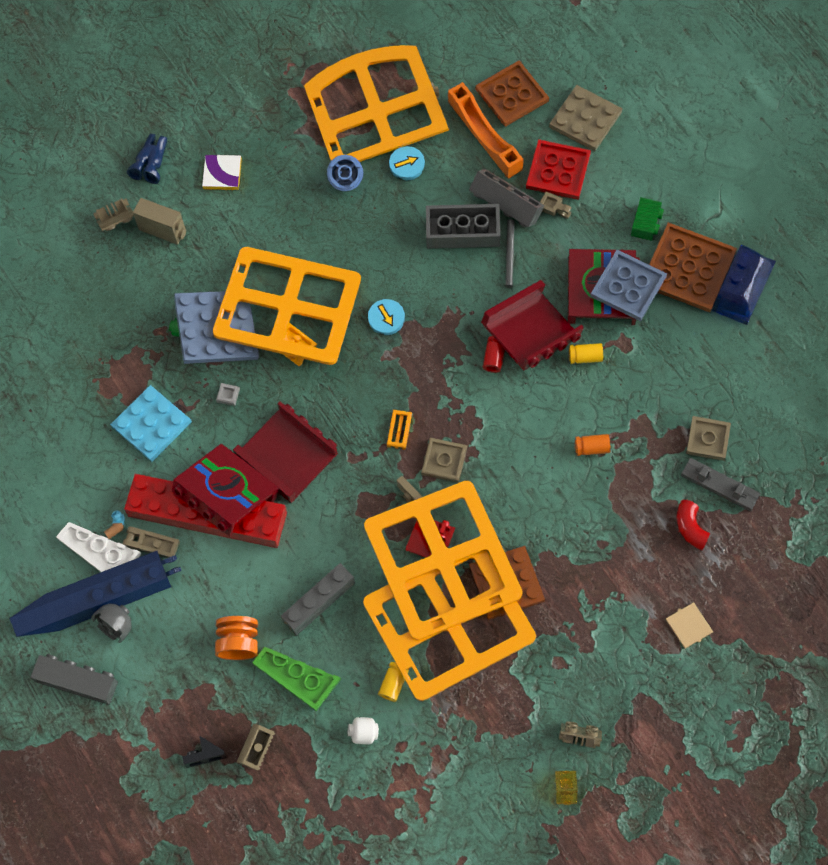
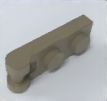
[122,526,180,558]

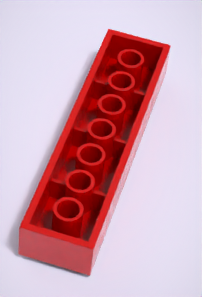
[124,474,287,548]

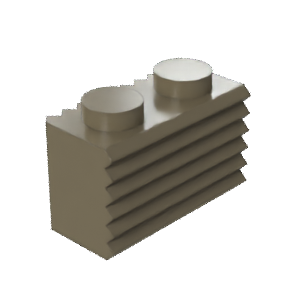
[237,724,275,770]

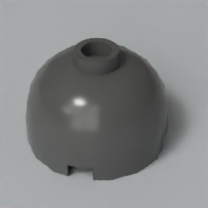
[91,604,132,643]

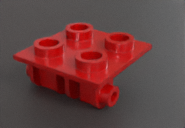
[405,520,455,558]

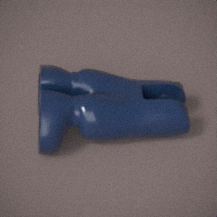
[127,133,167,184]

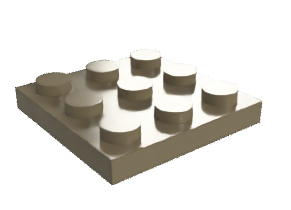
[549,85,623,151]

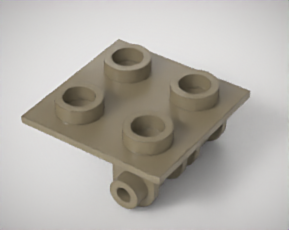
[93,198,134,231]
[559,721,602,748]

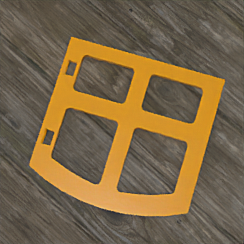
[304,45,449,162]

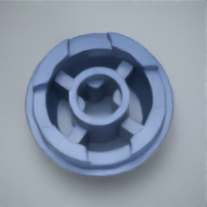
[327,155,363,191]

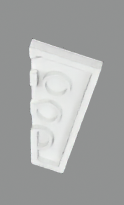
[56,522,141,572]

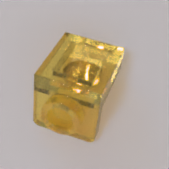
[555,771,578,805]

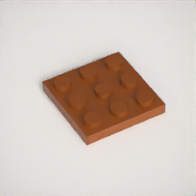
[475,60,549,127]
[469,546,545,620]

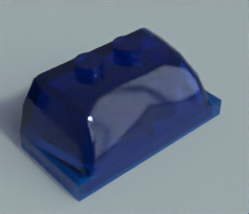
[712,244,776,325]

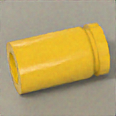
[568,343,603,364]
[378,662,409,702]

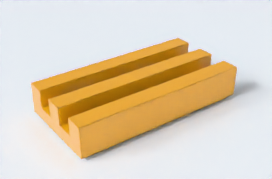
[387,410,412,450]

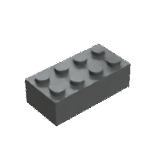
[426,204,500,249]

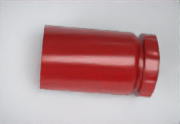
[483,336,505,373]

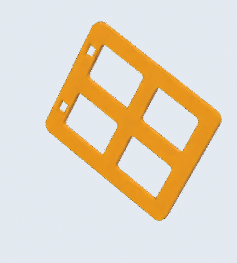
[213,247,361,365]
[364,481,522,640]
[363,551,536,701]

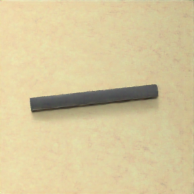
[505,219,515,288]

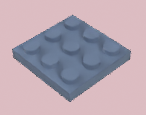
[590,250,667,321]

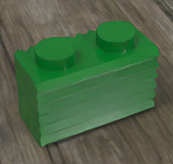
[631,197,664,241]

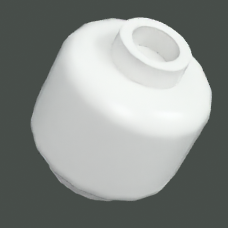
[348,717,379,745]

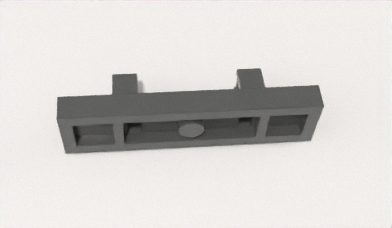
[681,458,761,512]

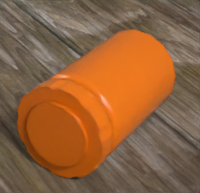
[575,434,610,456]

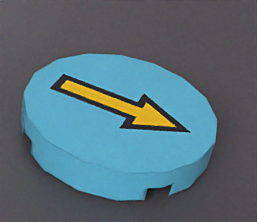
[389,146,425,181]
[368,299,405,335]

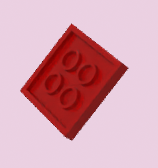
[526,139,591,200]

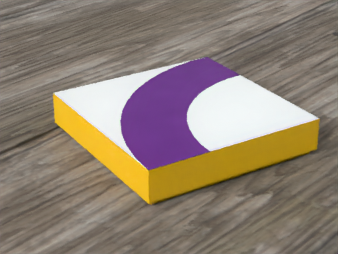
[202,155,242,190]

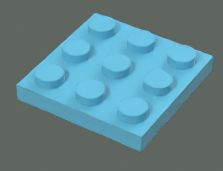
[110,385,192,462]

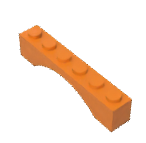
[448,82,523,179]

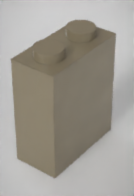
[133,198,186,245]

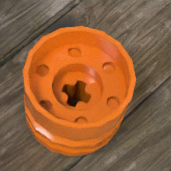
[215,616,258,660]

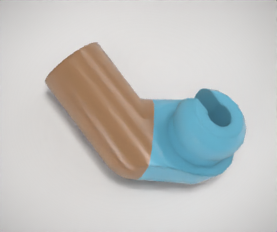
[104,510,125,539]

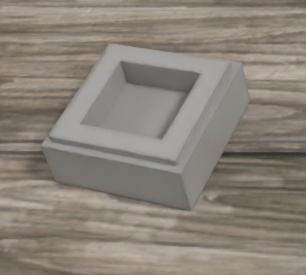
[216,383,240,406]

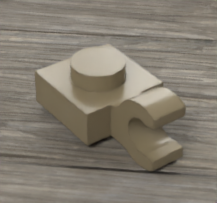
[540,192,571,219]

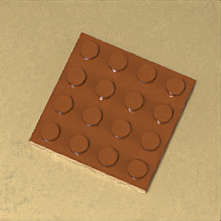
[649,222,737,312]

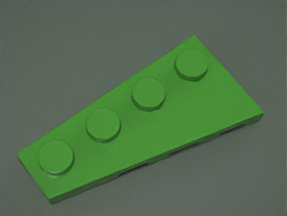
[252,647,341,711]

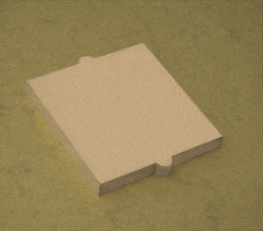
[666,603,713,649]

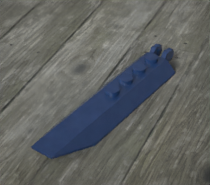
[10,551,182,637]

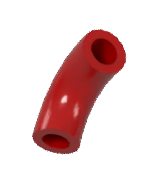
[676,499,710,551]

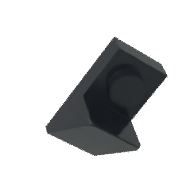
[182,736,227,768]

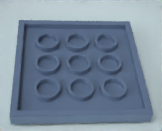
[174,291,259,364]

